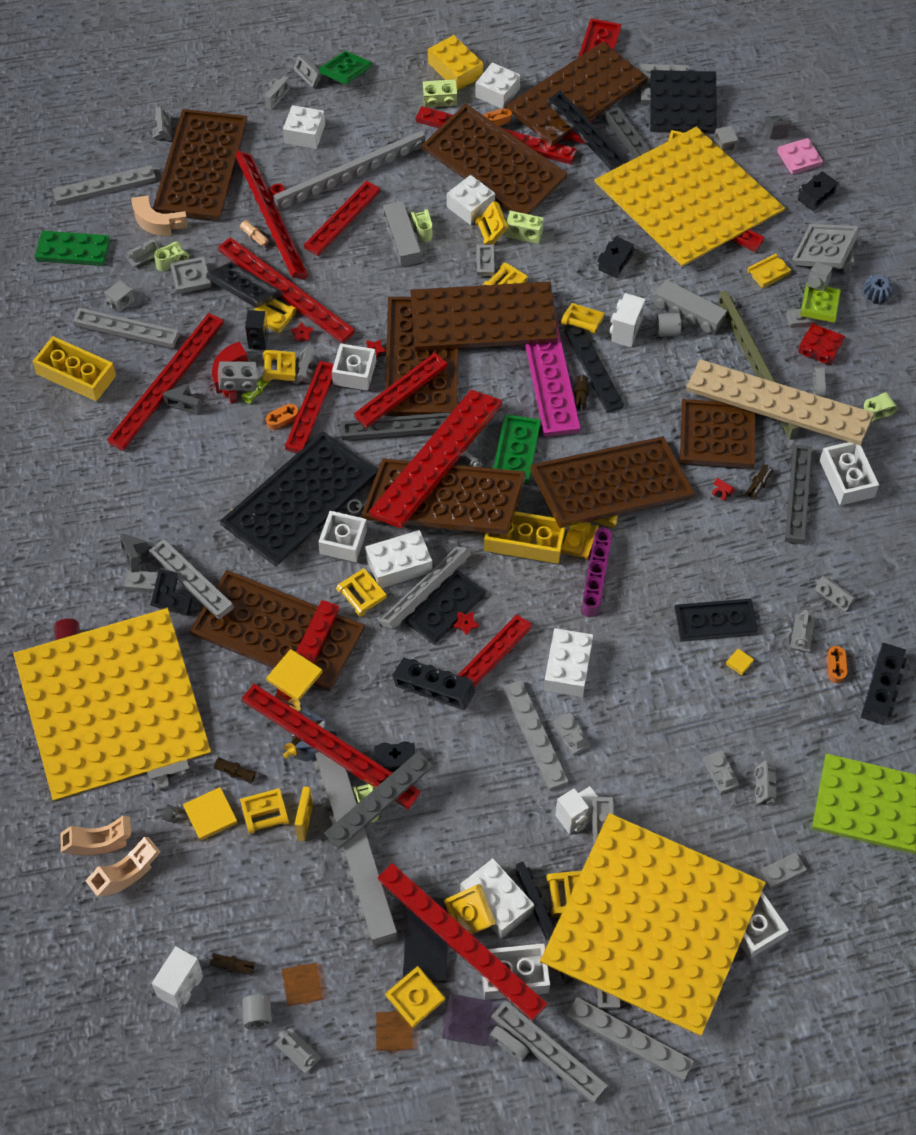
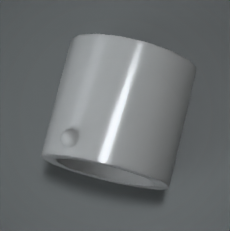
[656,313,681,337]
[242,994,272,1029]

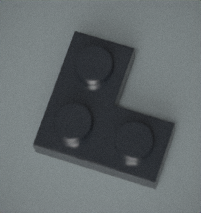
[150,568,193,615]

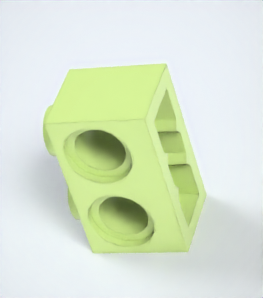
[423,79,457,108]
[505,211,543,244]

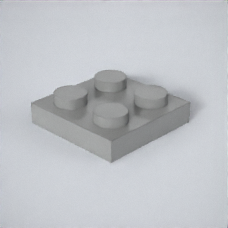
[170,257,211,294]

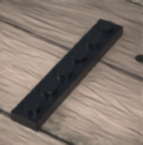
[547,90,628,171]
[564,326,624,413]
[515,861,574,985]

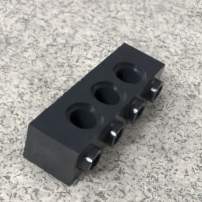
[860,642,907,725]
[392,657,476,711]

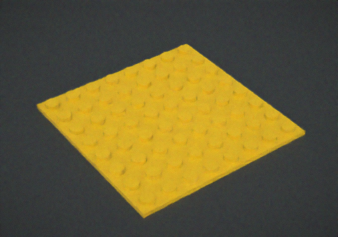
[594,127,785,267]
[13,608,211,801]
[540,813,766,1036]

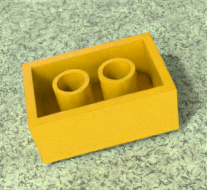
[428,35,483,91]

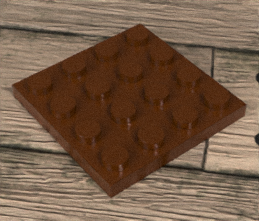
[680,399,755,468]

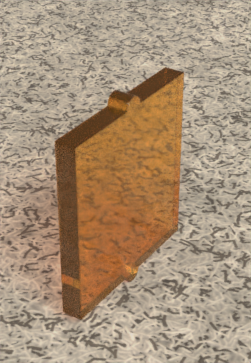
[282,962,323,1006]
[376,1010,413,1053]

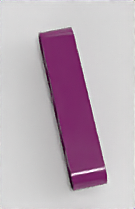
[582,528,612,617]

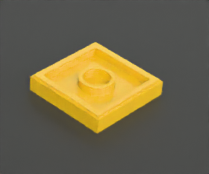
[266,649,323,700]
[294,786,314,842]
[183,787,238,841]
[444,884,496,935]
[385,966,446,1028]

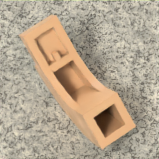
[131,196,188,236]
[60,816,132,855]
[86,837,161,896]

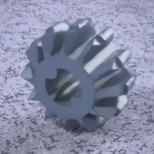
[863,273,894,304]

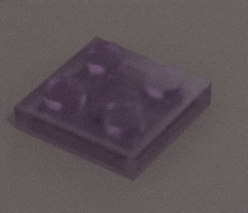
[442,994,493,1046]

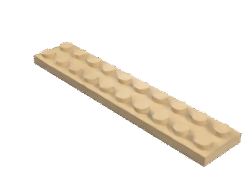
[686,359,874,446]

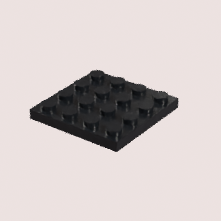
[650,70,717,133]

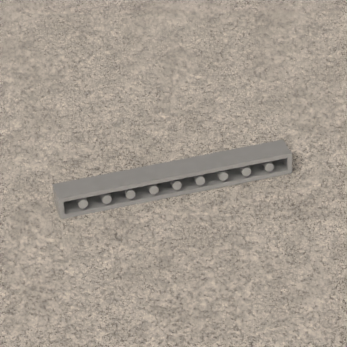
[313,752,397,947]

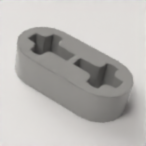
[813,367,826,397]
[489,1026,529,1061]

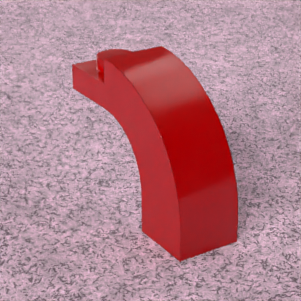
[212,341,248,404]

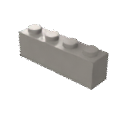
[383,201,423,267]
[654,280,727,335]

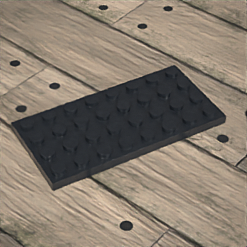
[220,431,378,567]

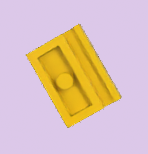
[747,253,791,289]
[561,522,599,560]

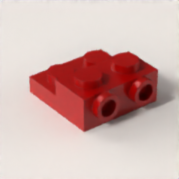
[798,323,845,365]

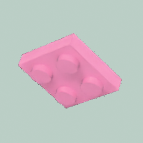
[777,138,823,175]

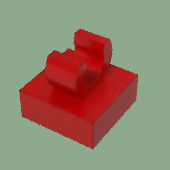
[712,478,736,501]

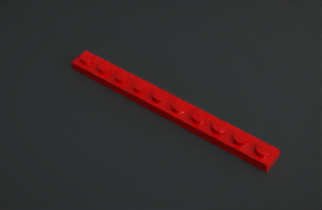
[416,106,577,165]
[235,150,308,280]
[218,237,355,344]
[107,313,224,451]
[242,683,421,810]
[377,863,548,1022]

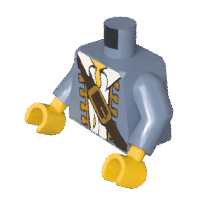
[283,698,338,762]

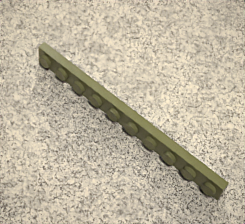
[718,290,799,440]

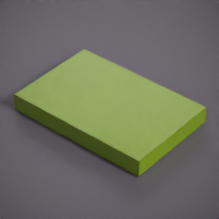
[800,283,841,323]

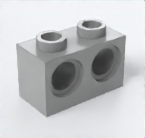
[217,362,258,391]

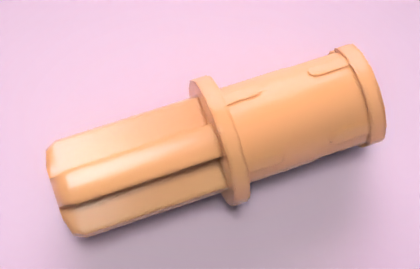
[240,220,269,247]

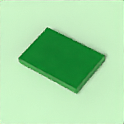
[319,50,372,85]

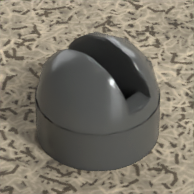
[347,499,363,516]
[162,804,179,822]

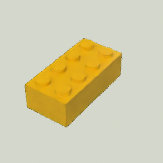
[32,336,116,402]
[484,511,566,564]

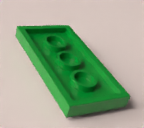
[35,230,111,266]
[493,414,541,484]

